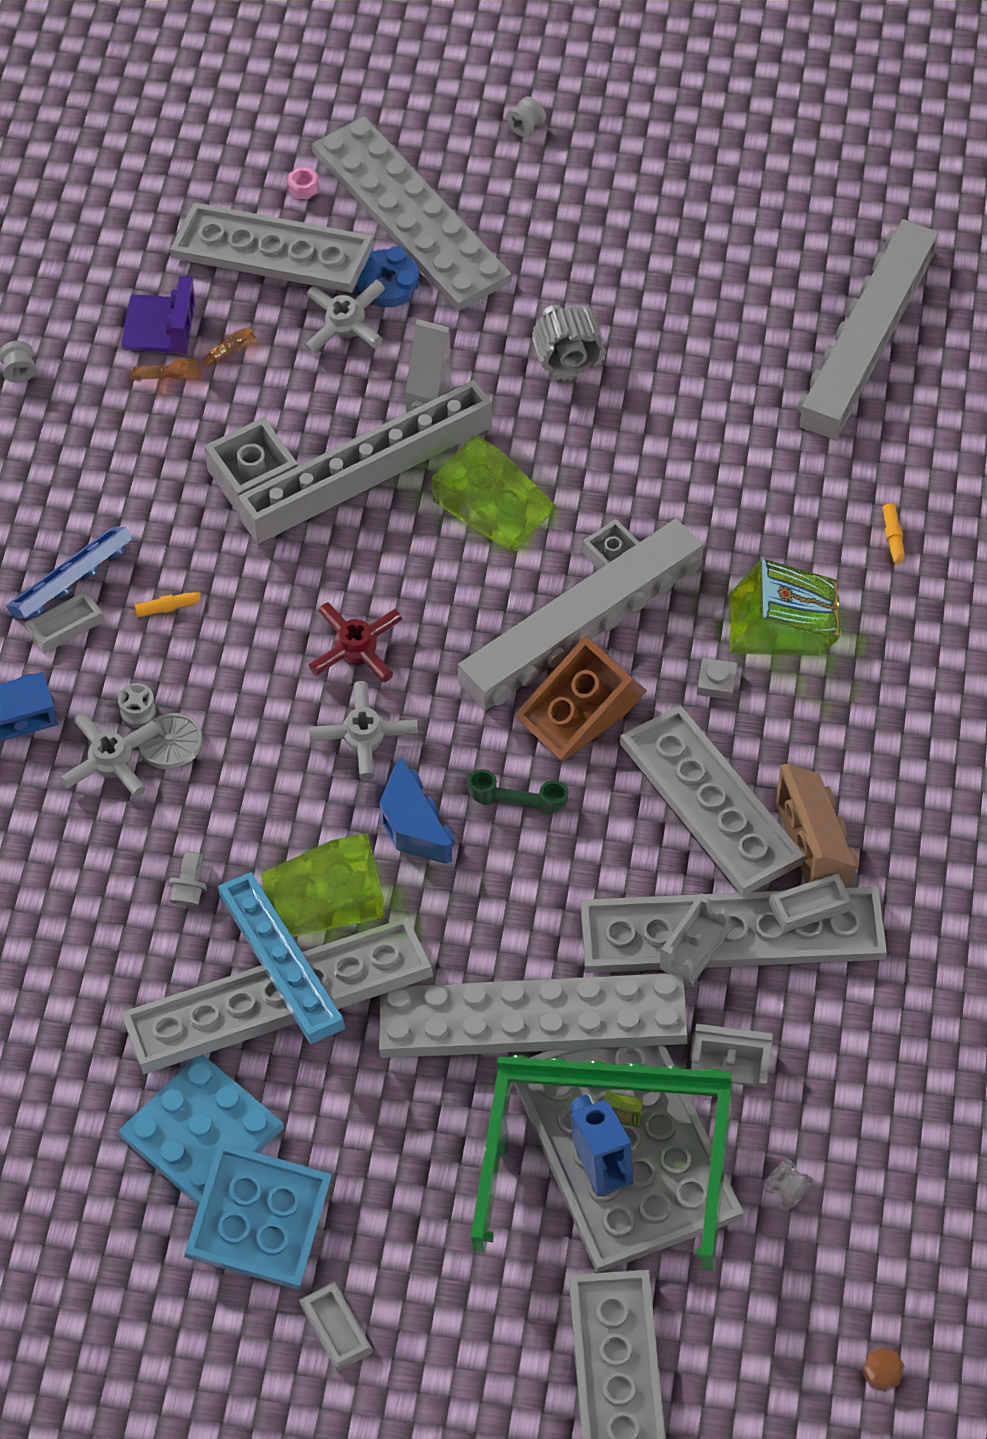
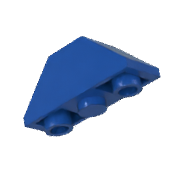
[379,758,455,864]

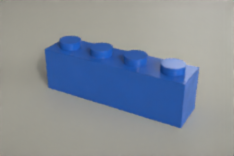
[0,672,58,742]

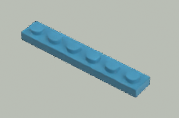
[218,872,345,1044]

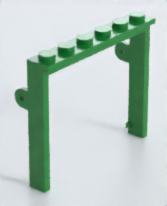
[471,1055,733,1271]

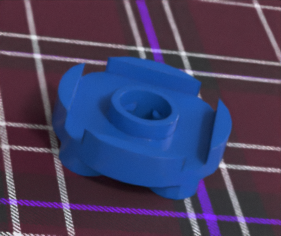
[355,246,419,308]

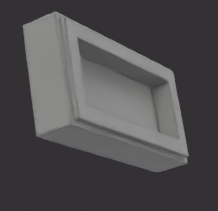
[25,591,105,653]
[769,873,853,933]
[299,1282,373,1372]

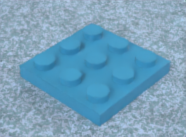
[118,1055,284,1206]
[184,1142,332,1290]

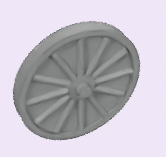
[138,713,203,769]

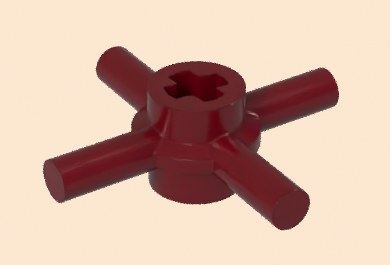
[309,602,402,683]

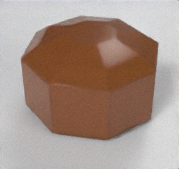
[863,1348,904,1392]

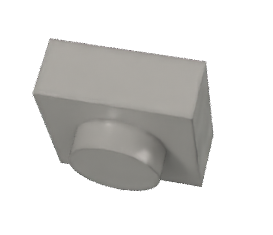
[697,658,737,700]

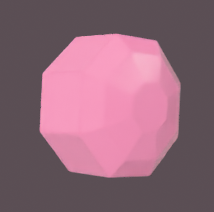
[288,168,319,199]

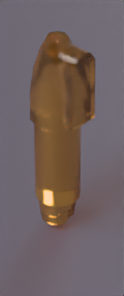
[203,327,256,366]

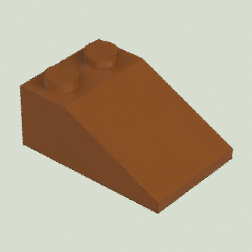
[514,635,647,761]

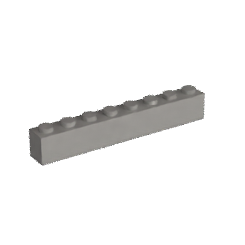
[797,219,939,441]
[237,380,492,544]
[458,518,703,711]

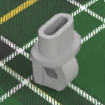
[168,851,207,907]

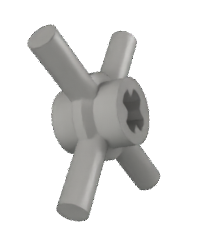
[305,280,385,354]
[309,681,418,780]
[60,712,159,797]

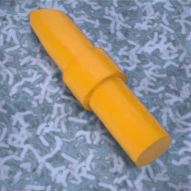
[882,503,905,565]
[134,592,201,618]

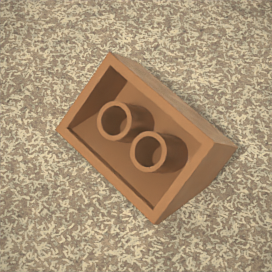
[775,764,859,886]

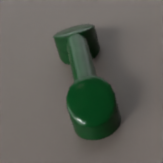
[467,769,569,814]

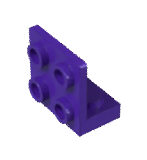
[121,276,196,354]

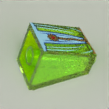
[729,558,841,656]

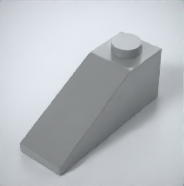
[405,319,451,413]

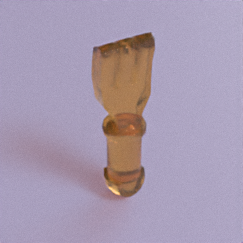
[129,358,201,382]

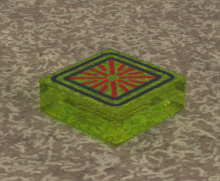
[603,1091,643,1128]

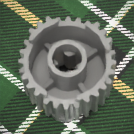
[532,305,606,381]

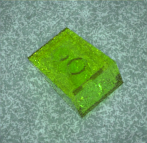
[432,434,556,553]
[261,833,385,937]

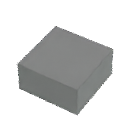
[582,519,639,570]

